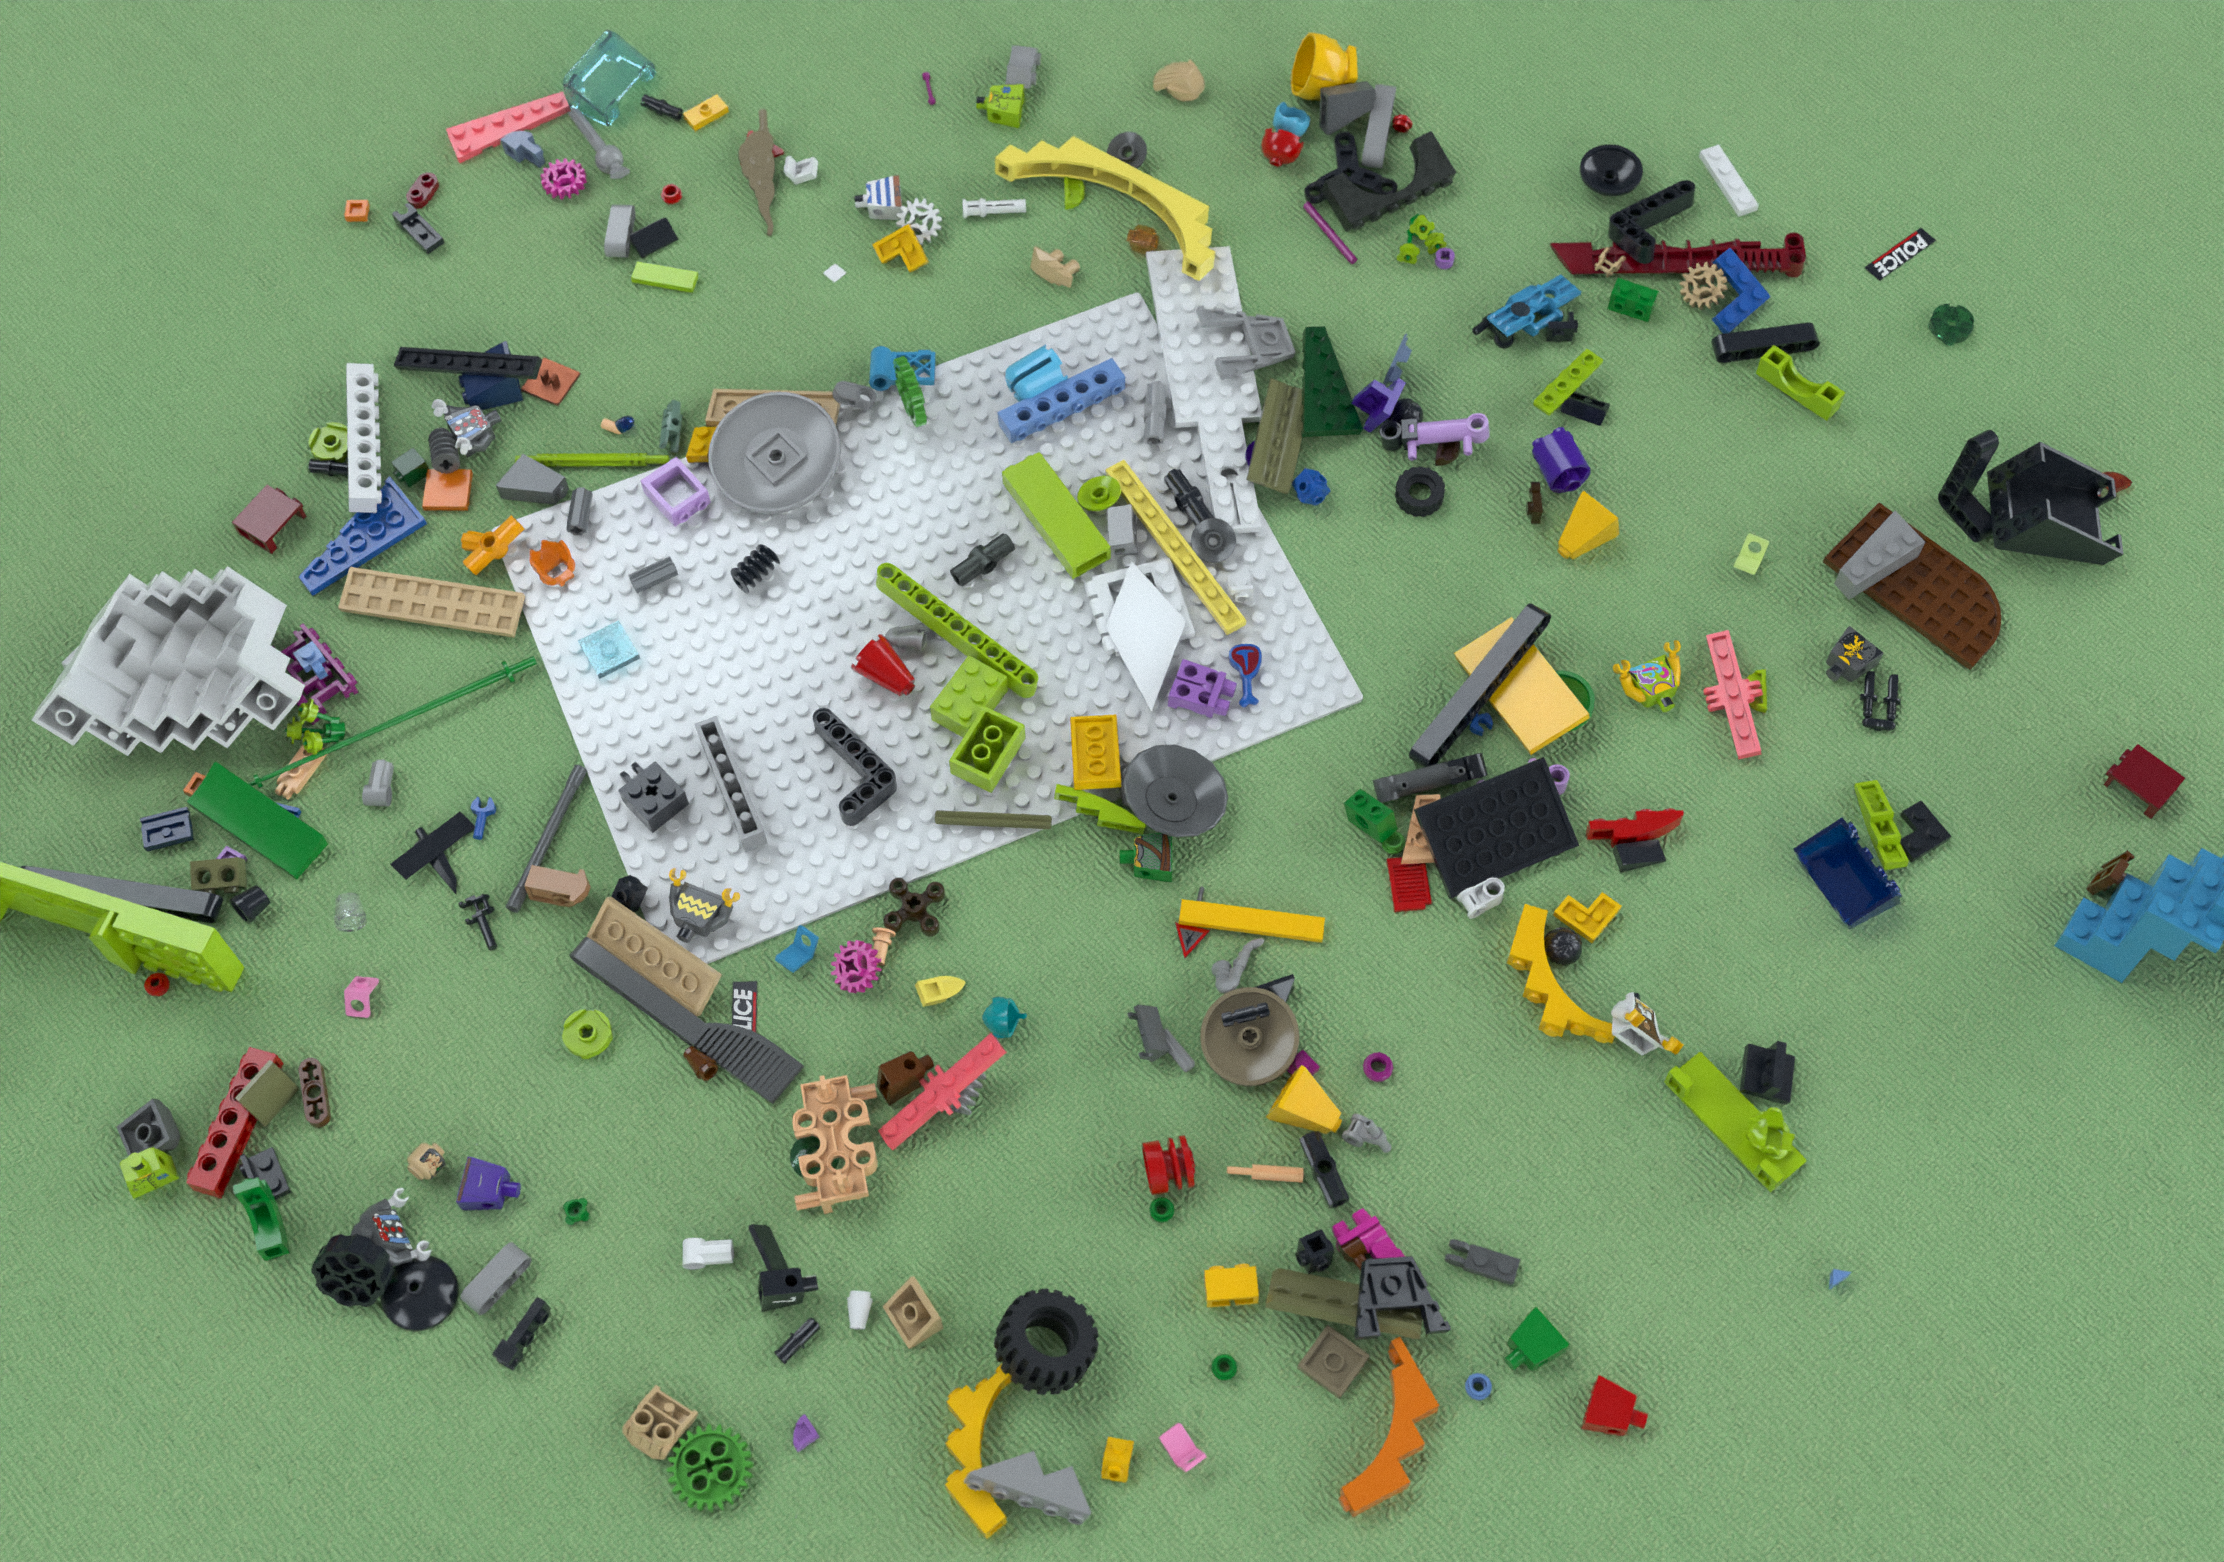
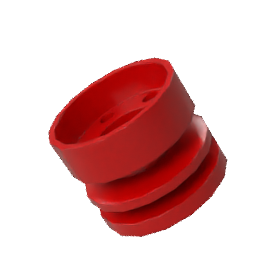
[1142,1135,1195,1195]

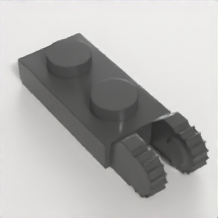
[1444,1239,1520,1286]

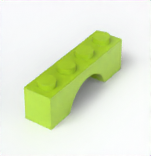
[1756,345,1846,421]

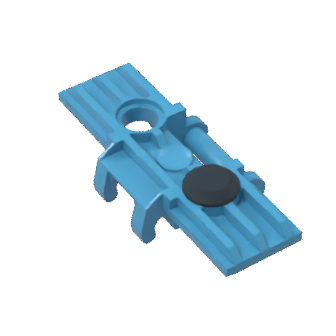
[1487,275,1581,337]

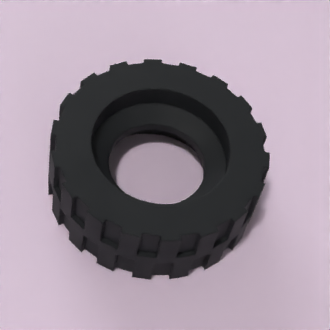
[1395,466,1445,517]

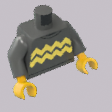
[669,868,740,943]

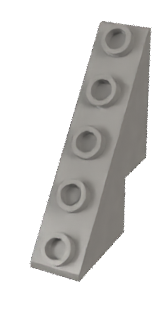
[963,1451,1091,1525]

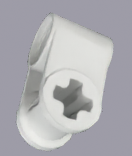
[1457,878,1504,919]

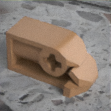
[525,865,591,907]

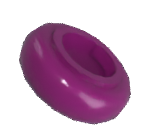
[1363,1052,1393,1082]

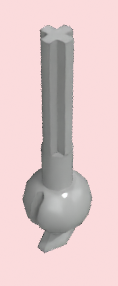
[568,107,630,179]

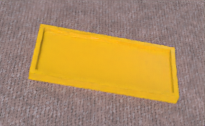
[1454,617,1590,755]

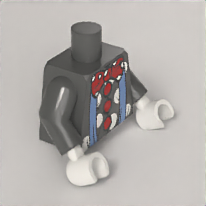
[431,399,502,458]
[350,1188,431,1267]

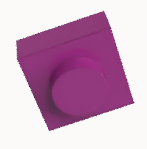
[1287,1050,1320,1076]

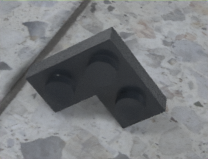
[1900,800,1951,863]

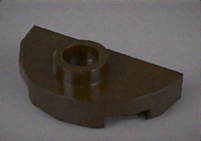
[1435,441,1460,466]

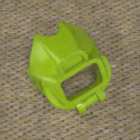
[1746,1107,1795,1160]

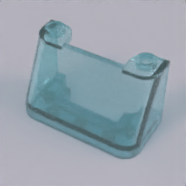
[563,30,656,127]

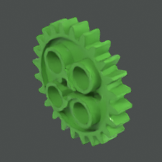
[893,356,927,427]
[666,1424,754,1513]

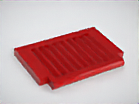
[1386,857,1432,912]

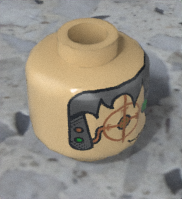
[407,1143,445,1181]

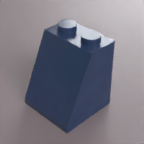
[458,341,523,411]

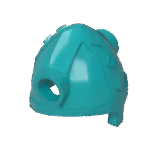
[982,997,1027,1038]

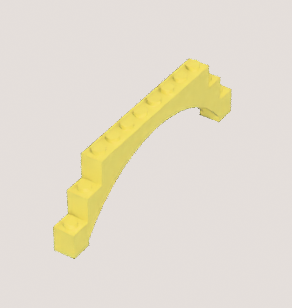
[995,136,1215,281]

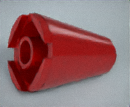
[851,634,915,696]

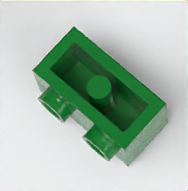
[1607,278,1659,322]

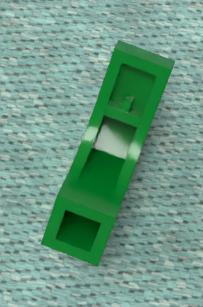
[233,1178,290,1261]

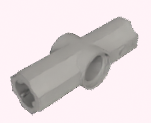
[1144,381,1167,447]

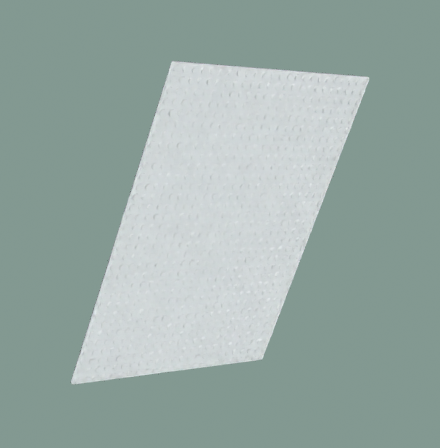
[492,293,1363,964]

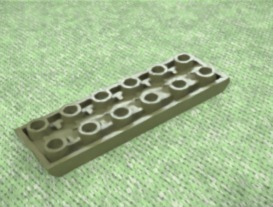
[1246,378,1303,495]
[1265,1268,1422,1340]

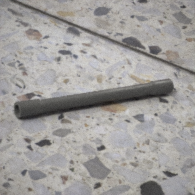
[505,765,587,913]

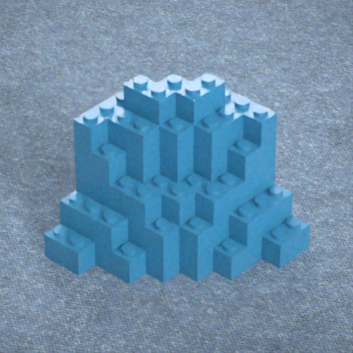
[2055,848,2224,983]

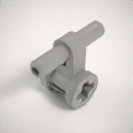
[1342,1114,1391,1153]

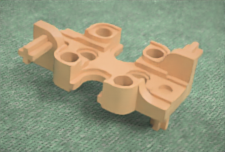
[792,1075,878,1214]

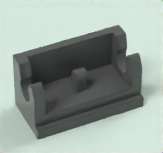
[1127,1004,1169,1062]

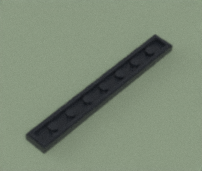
[394,347,543,380]

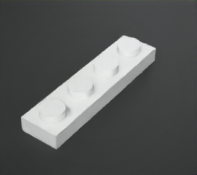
[1699,145,1759,217]

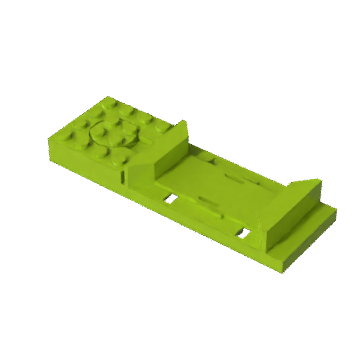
[0,862,245,993]

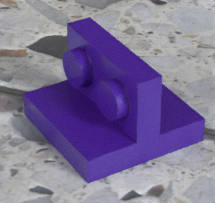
[1352,378,1406,433]

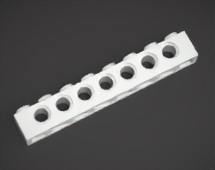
[346,363,381,513]

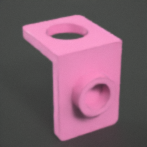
[344,976,379,1018]
[1159,1423,1207,1472]

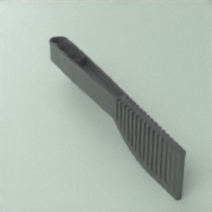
[569,937,804,1104]

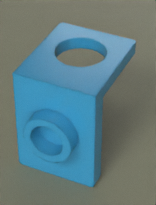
[775,925,819,973]

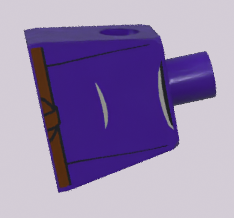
[456,1156,521,1210]

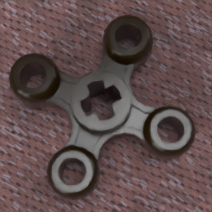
[883,878,945,937]

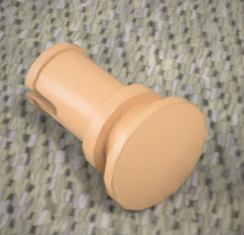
[872,927,896,966]

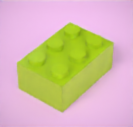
[930,655,1008,738]
[949,706,1026,793]

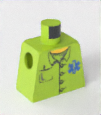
[976,84,1025,128]
[119,1147,179,1199]

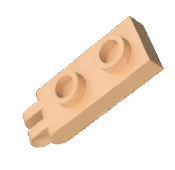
[275,745,327,800]

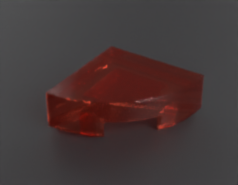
[2104,472,2132,492]

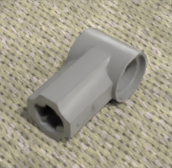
[362,760,394,806]

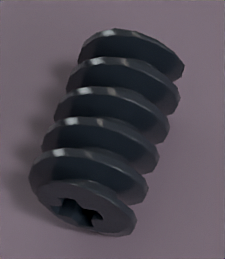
[731,544,780,594]

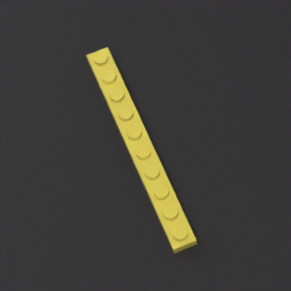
[1105,460,1246,635]

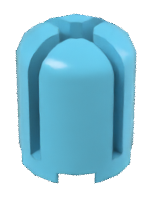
[1005,344,1068,402]

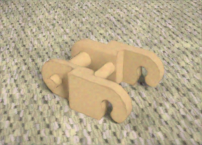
[1595,247,1625,278]

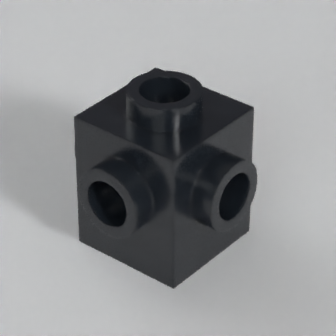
[1295,1229,1334,1274]

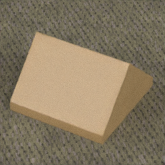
[883,1276,944,1349]

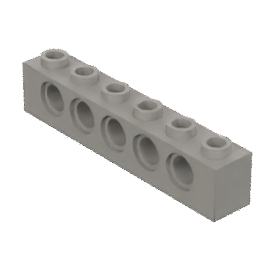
[695,716,768,852]

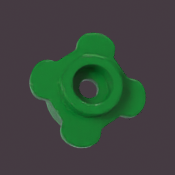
[563,1198,590,1225]

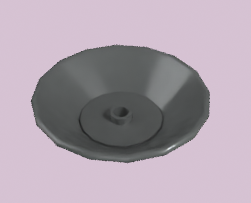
[1123,744,1228,837]

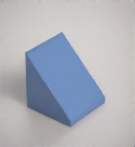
[1829,1269,1852,1289]

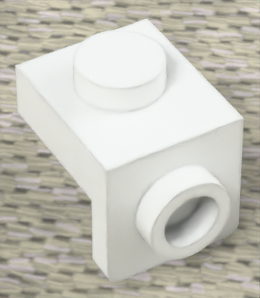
[784,156,818,185]

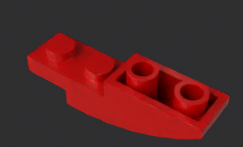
[1586,808,1684,848]

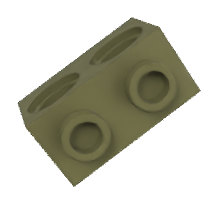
[190,857,247,894]

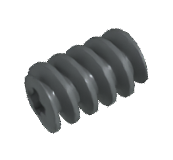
[428,427,460,473]

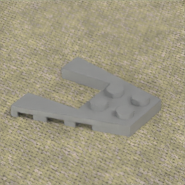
[1196,305,1296,380]

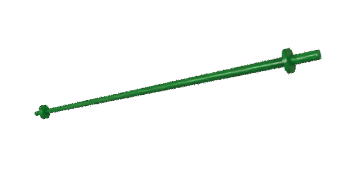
[248,656,537,788]

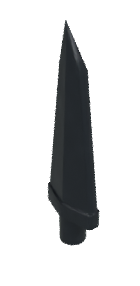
[414,827,457,894]

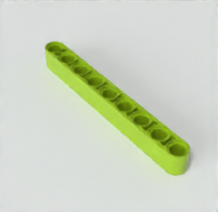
[876,563,1039,698]

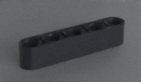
[1711,322,1820,363]

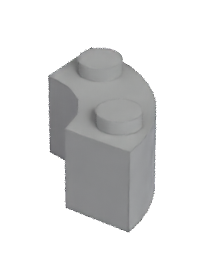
[1006,45,1041,89]

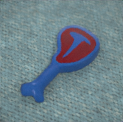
[1228,644,1262,708]

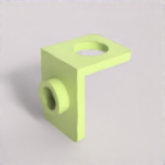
[1734,533,1769,575]

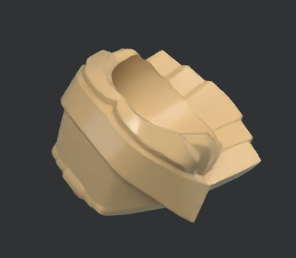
[1153,59,1205,102]

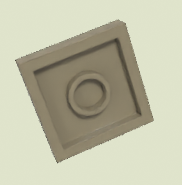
[1297,1325,1370,1399]

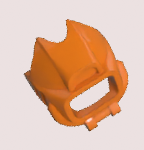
[530,540,575,587]

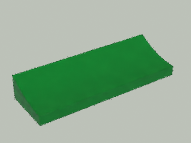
[187,761,328,880]

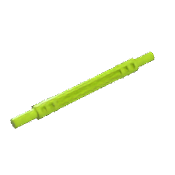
[515,453,670,467]

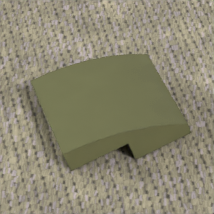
[235,1060,299,1127]

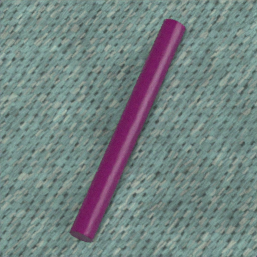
[1303,202,1357,264]

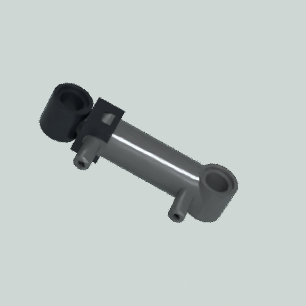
[1373,753,1488,803]

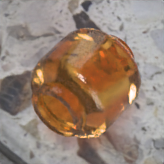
[1127,224,1159,255]

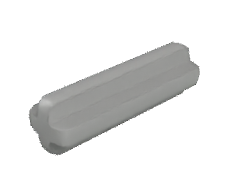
[1164,1029,1195,1072]

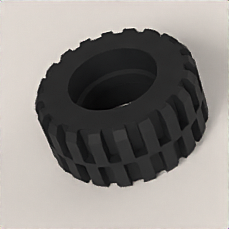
[994,1289,1099,1395]

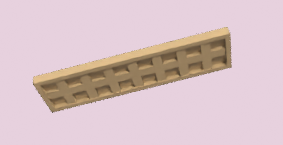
[338,567,525,638]

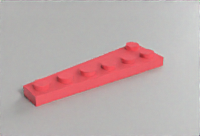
[446,91,570,163]

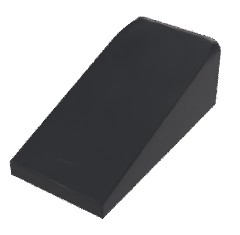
[1613,839,1666,872]

